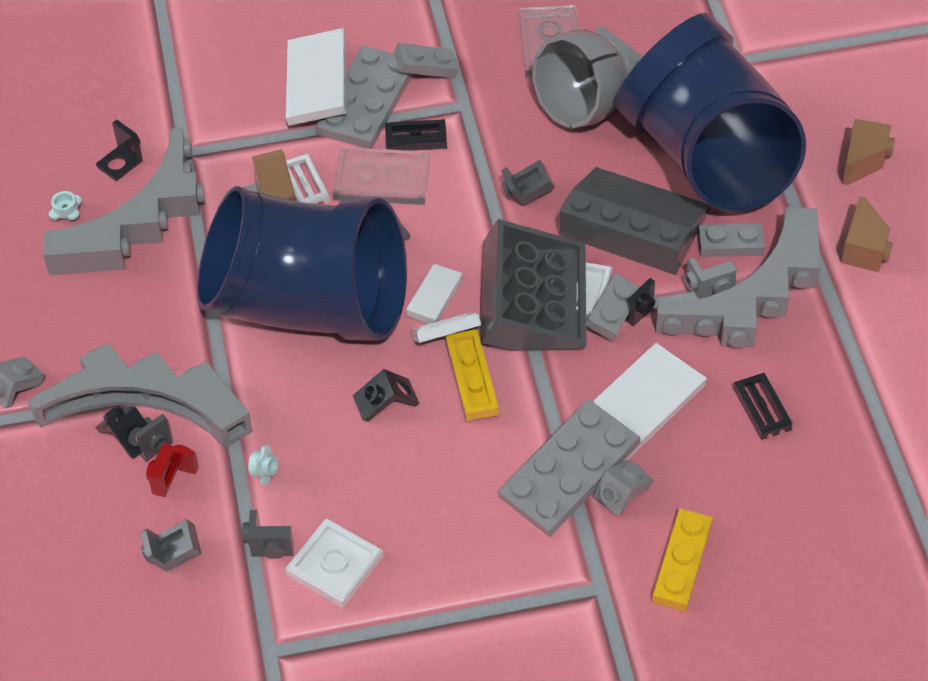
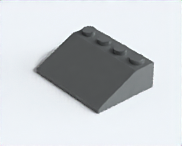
[559,167,711,275]
[481,219,587,351]

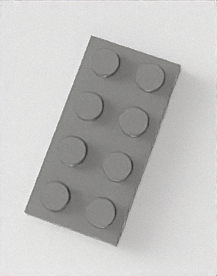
[315,45,413,150]
[498,399,641,537]

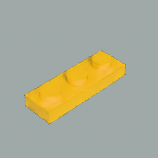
[446,329,499,421]
[652,508,713,612]

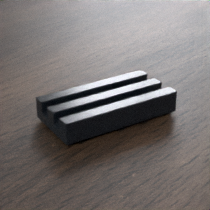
[385,119,447,152]
[733,373,793,440]

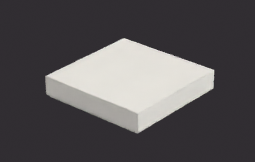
[285,518,384,608]

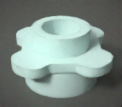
[49,191,82,220]
[248,445,278,486]

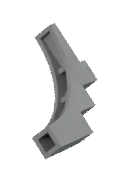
[43,127,205,275]
[656,208,820,348]
[28,343,253,448]

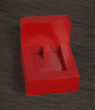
[146,443,199,497]

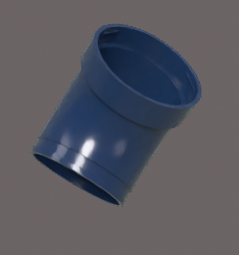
[615,13,806,211]
[196,186,407,340]

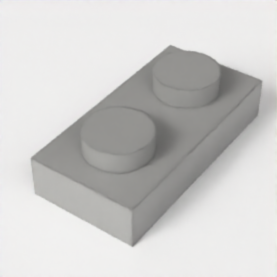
[394,43,458,78]
[698,223,765,257]
[584,273,640,341]

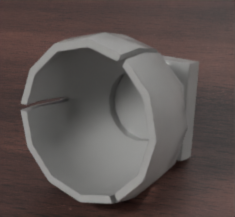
[532,26,642,129]

